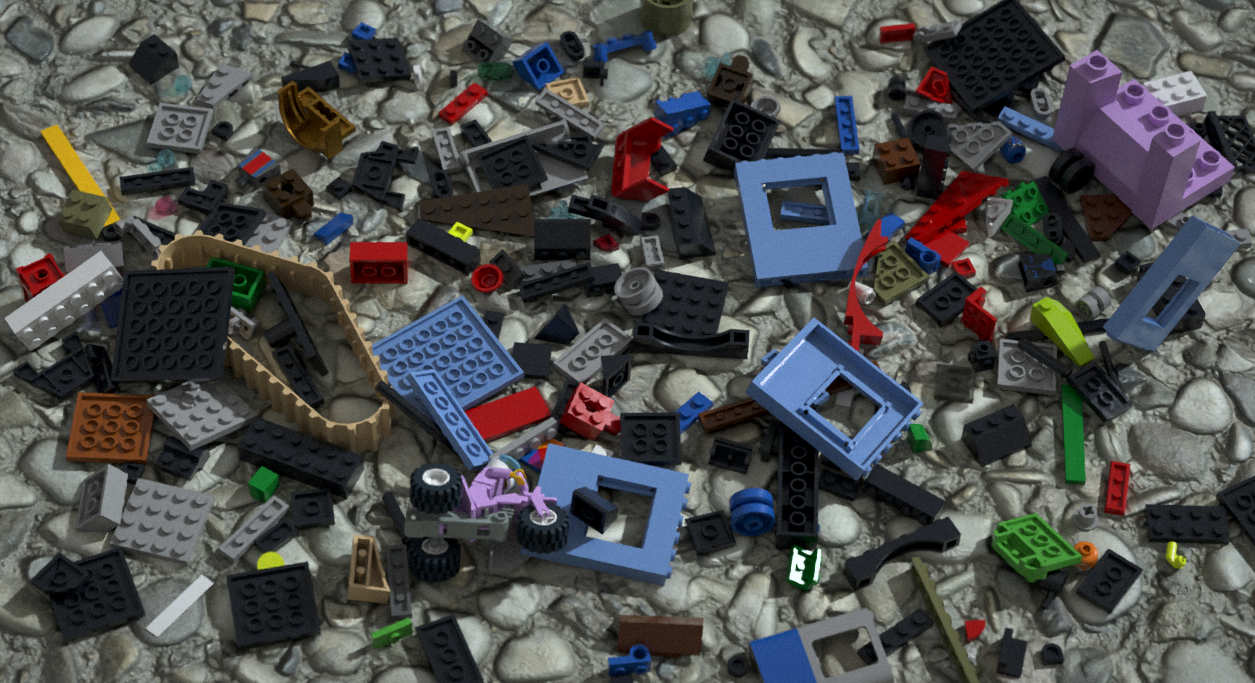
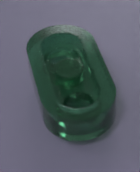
[477,62,513,80]

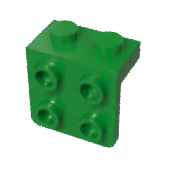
[1000,181,1050,225]

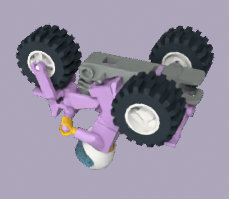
[404,454,569,583]

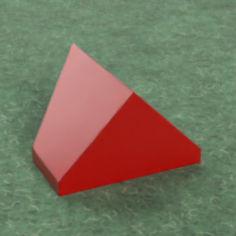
[915,67,953,104]

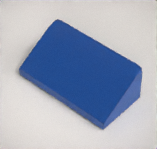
[314,213,353,245]

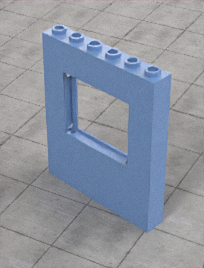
[734,152,868,288]
[1103,215,1241,351]
[745,318,924,481]
[521,443,691,586]

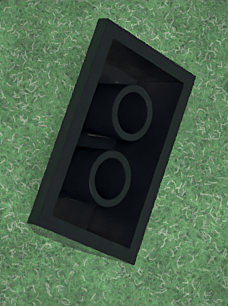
[534,219,591,261]
[961,404,1032,467]

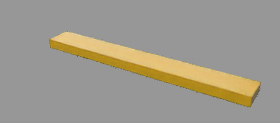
[40,124,120,229]

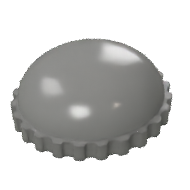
[750,95,781,118]

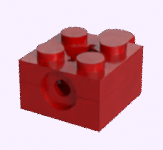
[559,382,621,441]

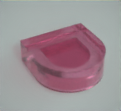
[155,195,177,216]

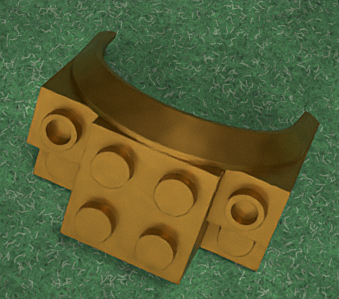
[277,81,356,159]

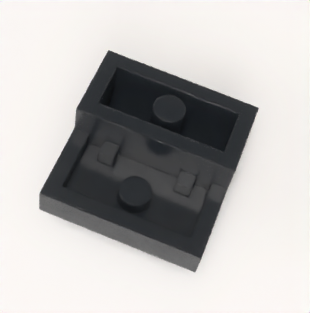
[154,437,210,482]

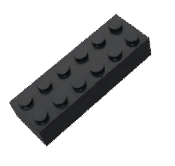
[238,417,364,499]

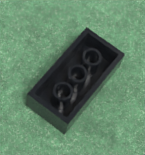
[1137,262,1206,336]

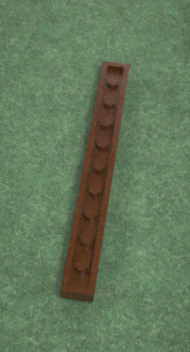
[698,360,881,433]

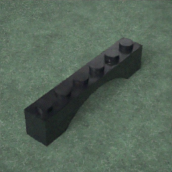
[633,322,750,359]
[843,516,961,591]

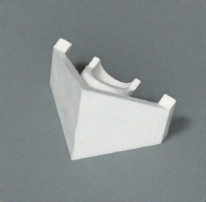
[985,197,1013,237]

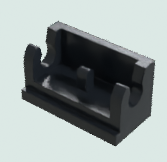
[708,436,753,475]

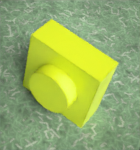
[448,222,473,242]

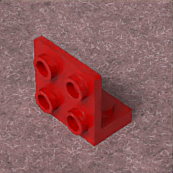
[961,287,997,342]

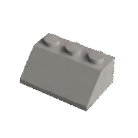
[63,240,124,272]
[75,464,128,532]

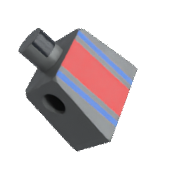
[235,146,281,189]

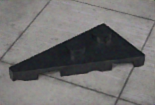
[532,141,604,172]

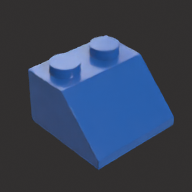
[512,42,564,90]

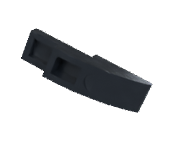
[567,194,641,236]

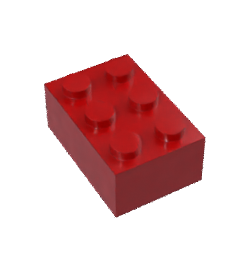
[349,242,409,284]

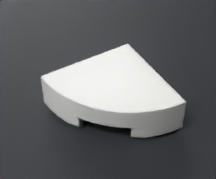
[412,65,424,91]

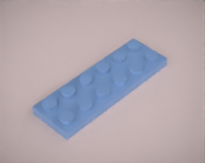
[406,369,493,471]

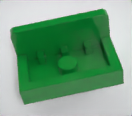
[786,545,822,591]

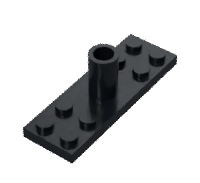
[263,271,329,377]

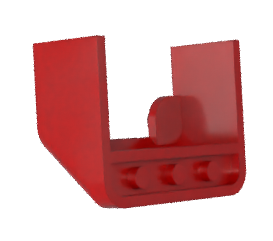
[611,117,674,201]

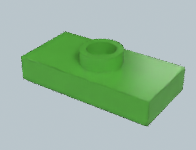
[371,618,413,650]

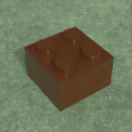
[872,138,920,185]

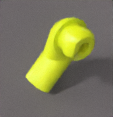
[1165,542,1186,569]

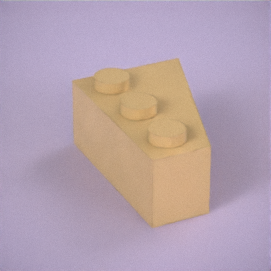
[346,534,390,604]

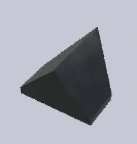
[533,304,579,345]

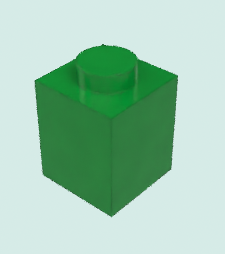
[248,466,280,503]

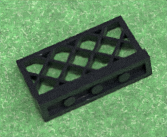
[1203,111,1255,172]

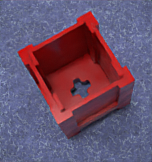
[16,253,65,302]

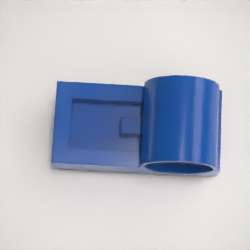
[905,237,941,275]
[608,645,651,676]

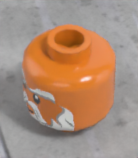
[1072,541,1098,572]

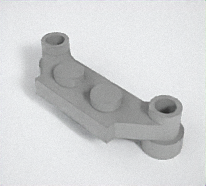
[113,216,162,270]

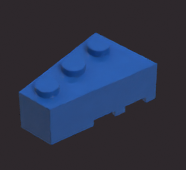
[654,91,711,138]

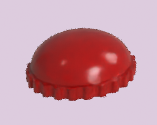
[471,264,504,293]

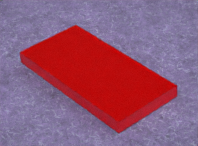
[465,386,551,443]

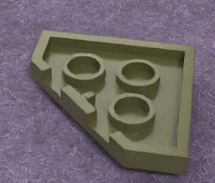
[874,241,929,305]

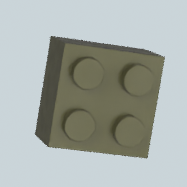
[57,190,112,240]

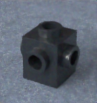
[968,340,997,373]

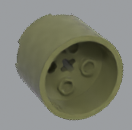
[640,0,693,37]

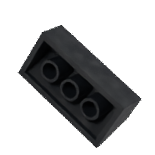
[666,187,716,260]

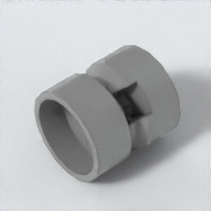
[1075,287,1111,321]

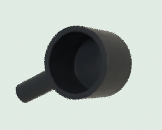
[1037,569,1068,610]

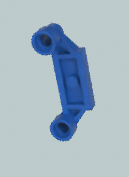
[593,30,657,62]

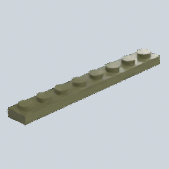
[909,556,981,683]

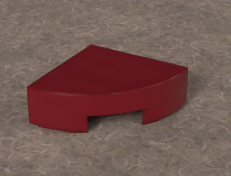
[593,234,619,252]

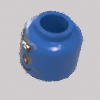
[1000,137,1026,164]

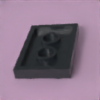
[916,271,977,327]
[1066,362,1133,423]
[1076,548,1143,615]

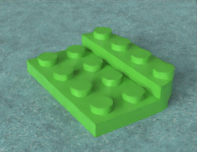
[991,513,1082,582]

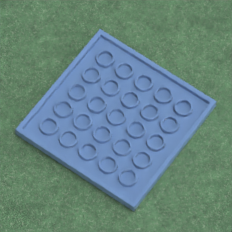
[372,295,525,433]

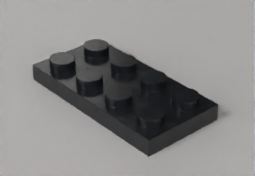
[1144,504,1230,544]
[415,614,484,683]

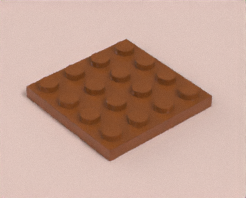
[66,392,156,465]

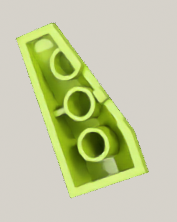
[1029,297,1095,368]

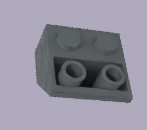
[461,19,514,67]

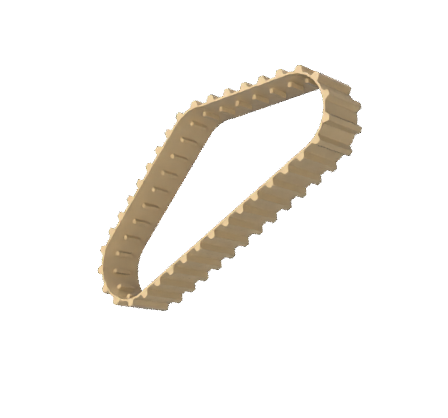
[151,230,395,454]

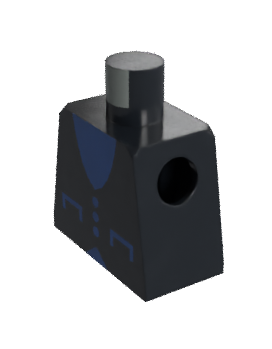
[1018,253,1065,293]

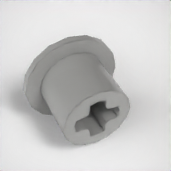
[1073,503,1099,531]

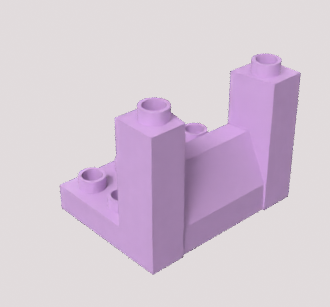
[1052,50,1235,230]

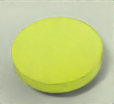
[257,552,285,570]

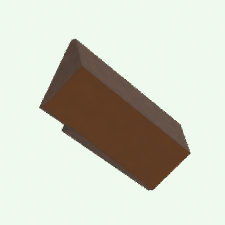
[617,615,704,658]

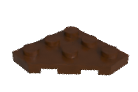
[1080,194,1134,242]

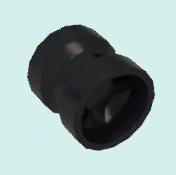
[888,76,906,101]

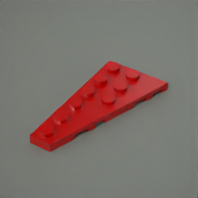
[904,171,1009,244]

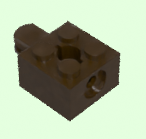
[707,55,754,108]
[261,168,314,222]

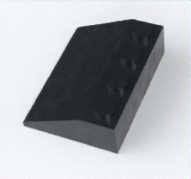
[702,98,781,171]

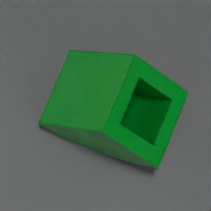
[907,424,932,454]

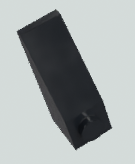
[281,61,340,92]

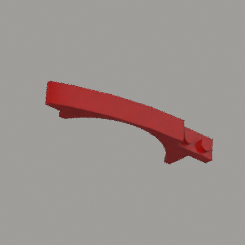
[843,219,888,352]

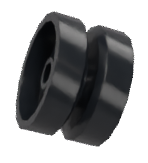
[908,110,952,155]
[1048,148,1096,195]

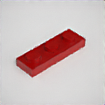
[439,82,488,126]

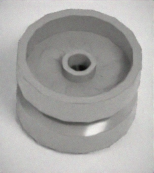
[614,267,663,316]

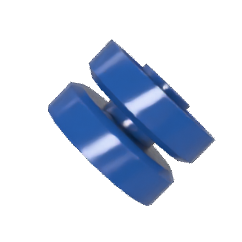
[729,488,776,536]

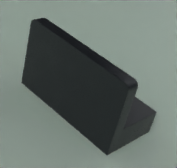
[996,627,1027,678]

